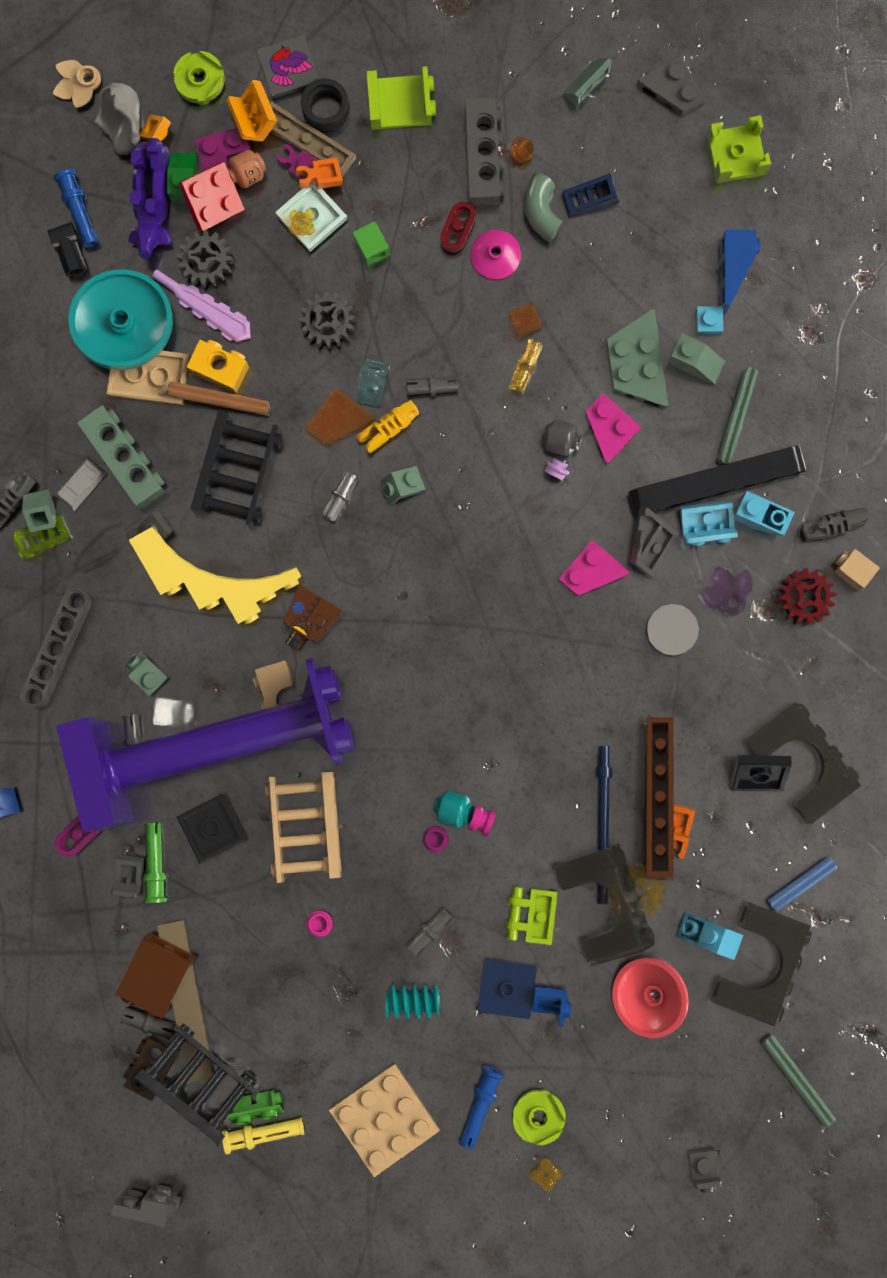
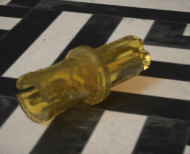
[510,339,543,391]

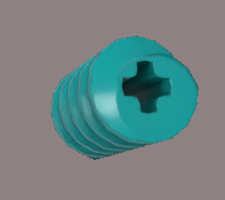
[386,985,440,1020]

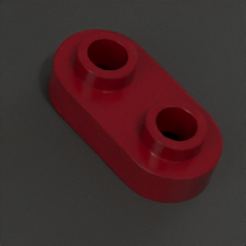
[440,202,476,252]

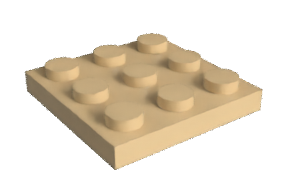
[329,1063,440,1177]

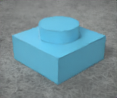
[696,306,723,334]

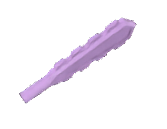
[152,270,251,343]

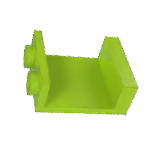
[367,66,436,130]

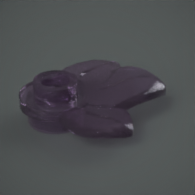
[702,567,753,616]

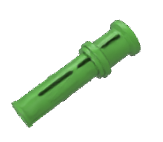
[142,823,167,903]

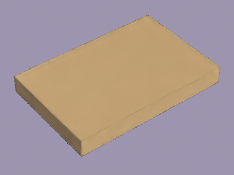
[106,351,191,406]

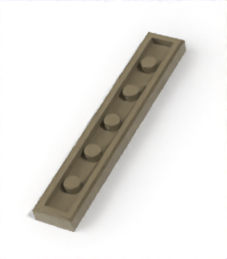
[157,920,214,1083]

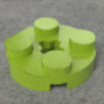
[173,51,225,105]
[512,1089,566,1145]

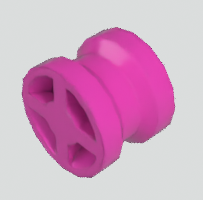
[468,805,497,837]

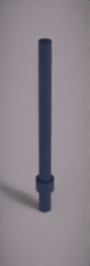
[596,746,612,904]

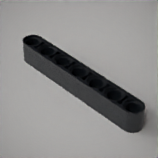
[628,445,807,517]

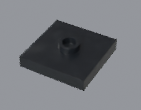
[730,755,792,791]
[176,793,247,864]

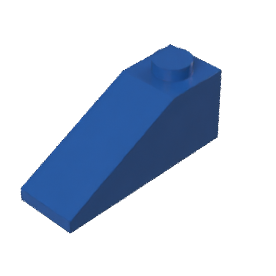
[721,230,760,312]

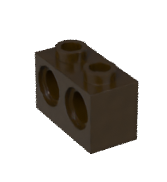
[123,1035,180,1101]

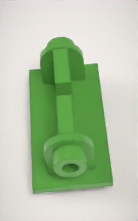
[227,1090,284,1125]

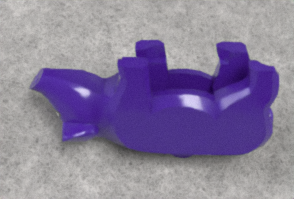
[128,138,171,259]

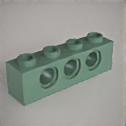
[77,405,166,510]

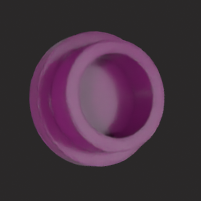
[423,826,449,852]

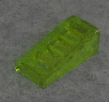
[11,514,71,561]

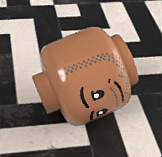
[228,150,266,188]

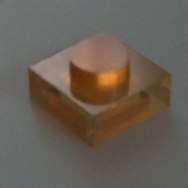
[509,302,543,337]

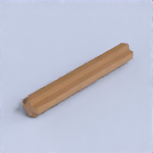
[167,381,269,415]

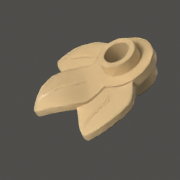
[53,60,101,108]

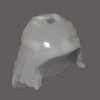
[94,82,140,155]

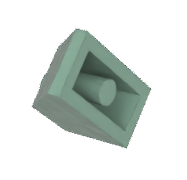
[668,333,725,385]

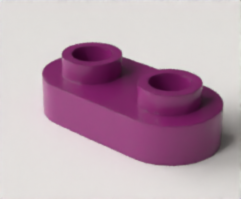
[54,815,100,856]

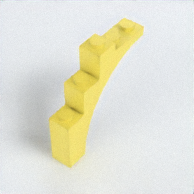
[129,526,301,625]

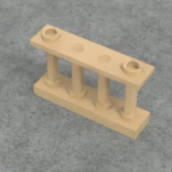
[265,772,342,883]

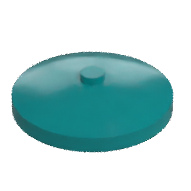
[68,269,173,370]

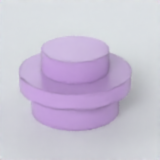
[545,458,570,480]

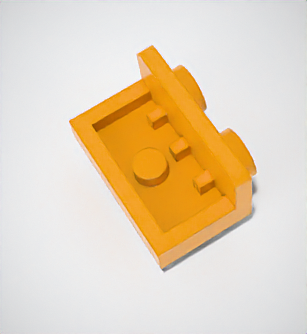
[226,80,277,141]

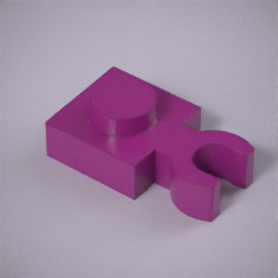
[276,144,317,180]

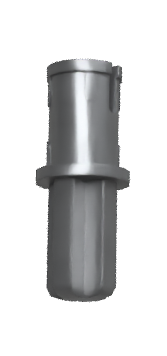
[322,471,359,522]

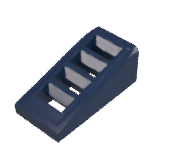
[562,173,620,216]

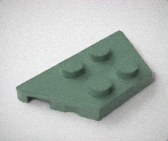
[606,309,668,408]

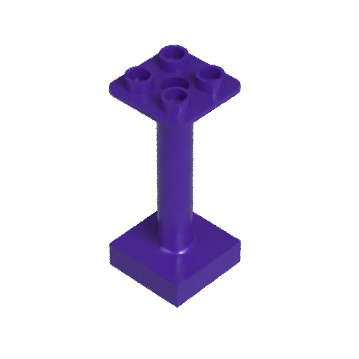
[56,658,356,832]

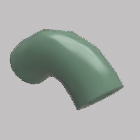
[524,172,563,243]

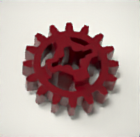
[778,568,837,625]

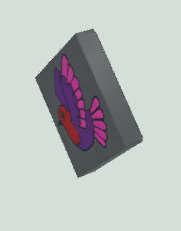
[257,35,319,99]

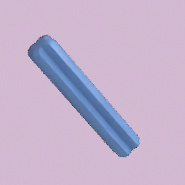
[767,857,837,912]

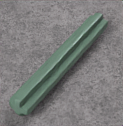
[717,367,758,465]
[762,1035,836,1127]

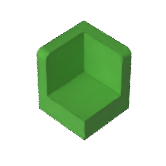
[352,222,390,266]

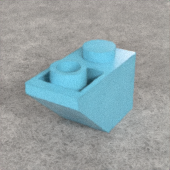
[734,491,795,536]
[676,912,743,960]

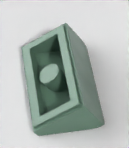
[563,58,611,106]

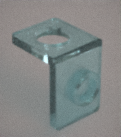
[356,359,390,407]

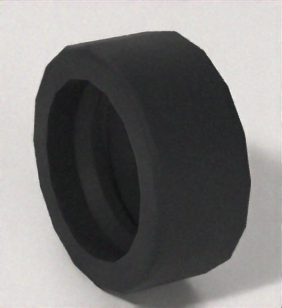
[301,78,350,132]

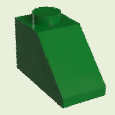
[167,153,198,204]

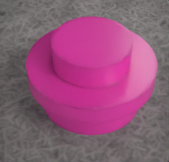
[306,910,333,937]

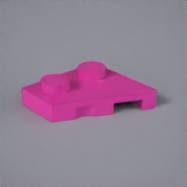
[585,393,641,465]
[558,540,630,597]

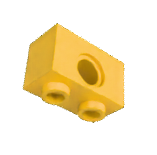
[187,340,249,394]

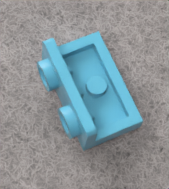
[680,500,738,546]

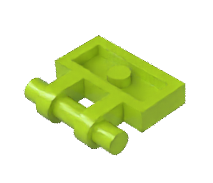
[505,886,558,945]

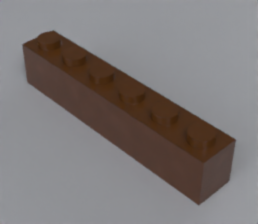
[646,717,674,880]

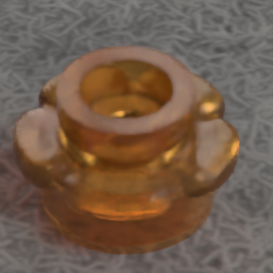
[511,137,534,163]

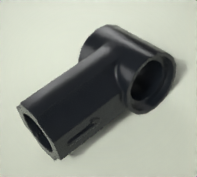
[47,222,87,277]

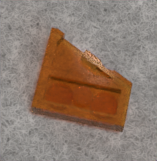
[305,388,376,445]

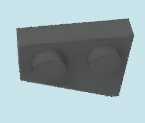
[630,506,679,577]

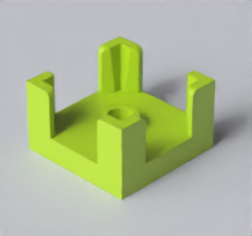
[706,115,771,184]

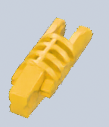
[356,400,419,453]

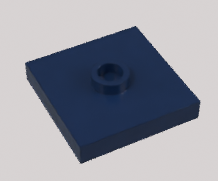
[477,958,537,1019]

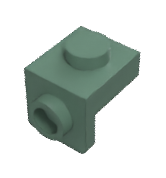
[380,466,426,504]
[123,651,168,696]

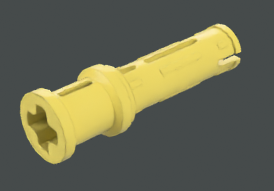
[222,1117,304,1155]

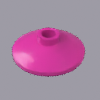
[470,230,521,280]

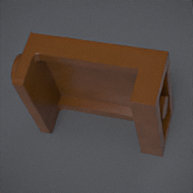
[116,932,196,1019]

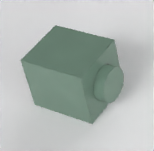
[22,489,56,532]

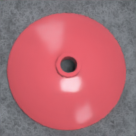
[612,957,689,1038]

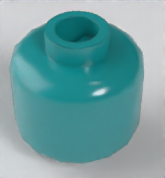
[433,791,474,828]

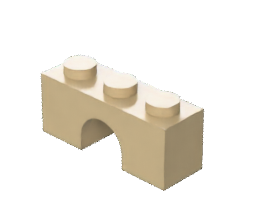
[253,660,295,709]

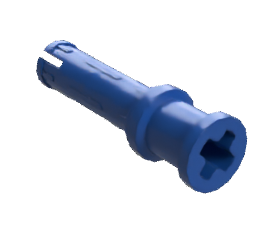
[53,169,99,248]
[458,1066,505,1149]

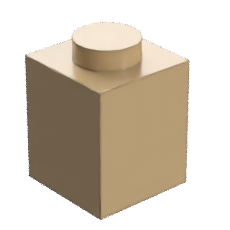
[834,549,880,591]

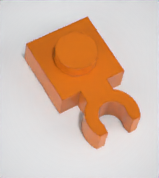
[295,158,343,189]

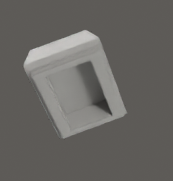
[54,457,108,512]

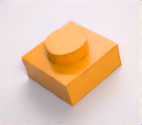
[140,114,171,142]

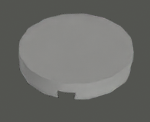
[647,604,699,656]

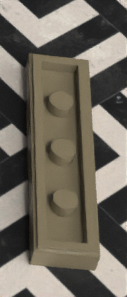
[270,101,356,178]

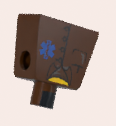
[283,584,343,651]

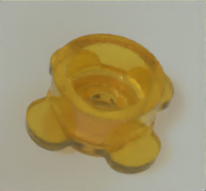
[289,209,315,236]
[531,1158,563,1191]

